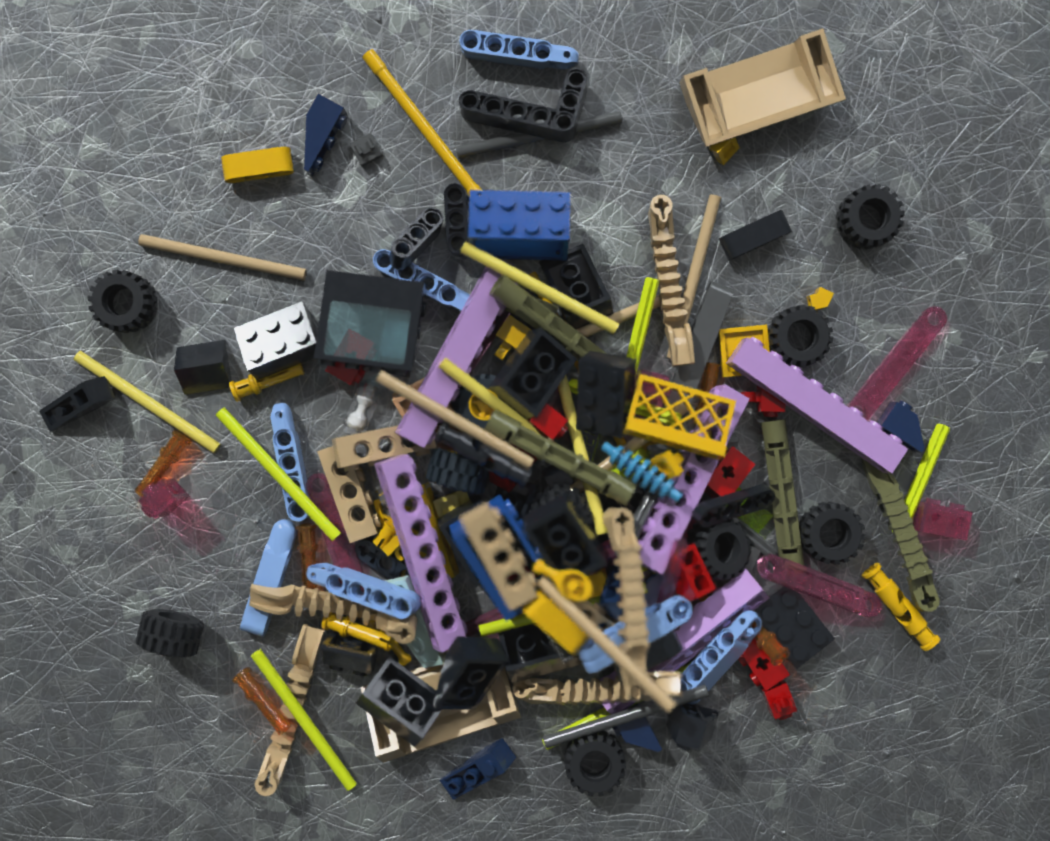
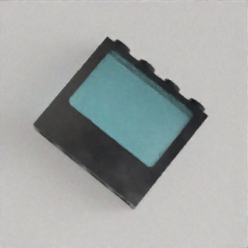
[314,270,427,376]

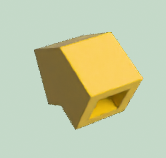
[806,287,834,310]

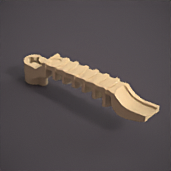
[648,195,695,367]
[603,508,649,687]
[249,584,418,644]
[255,624,325,796]
[513,672,682,706]

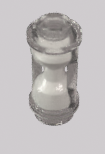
[343,382,381,435]

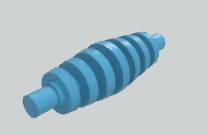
[601,442,683,502]

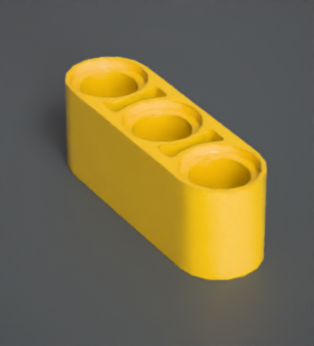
[221,147,294,183]
[521,589,590,655]

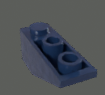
[304,94,348,176]
[440,738,516,800]

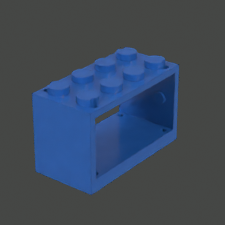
[468,190,570,261]
[449,495,556,621]

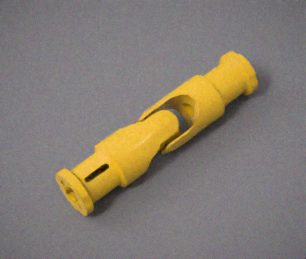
[862,563,940,651]

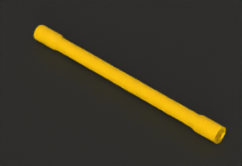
[362,49,482,197]

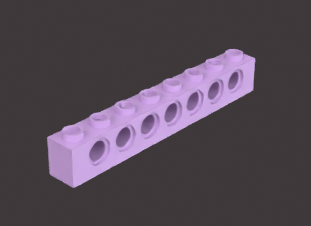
[637,384,749,574]
[374,454,468,652]

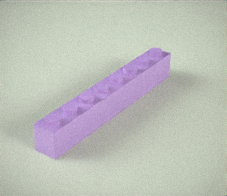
[395,267,518,448]
[726,337,908,473]
[600,569,769,714]

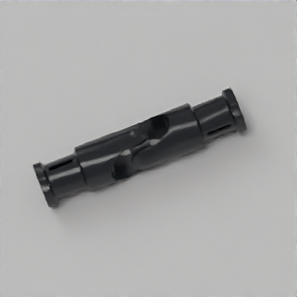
[435,422,533,489]

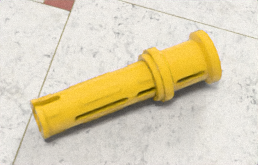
[229,363,304,402]
[321,612,394,651]

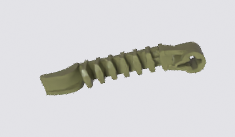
[861,458,940,612]

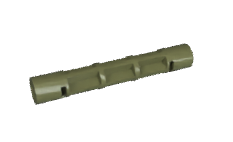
[489,275,607,362]
[484,409,637,506]
[761,419,806,576]

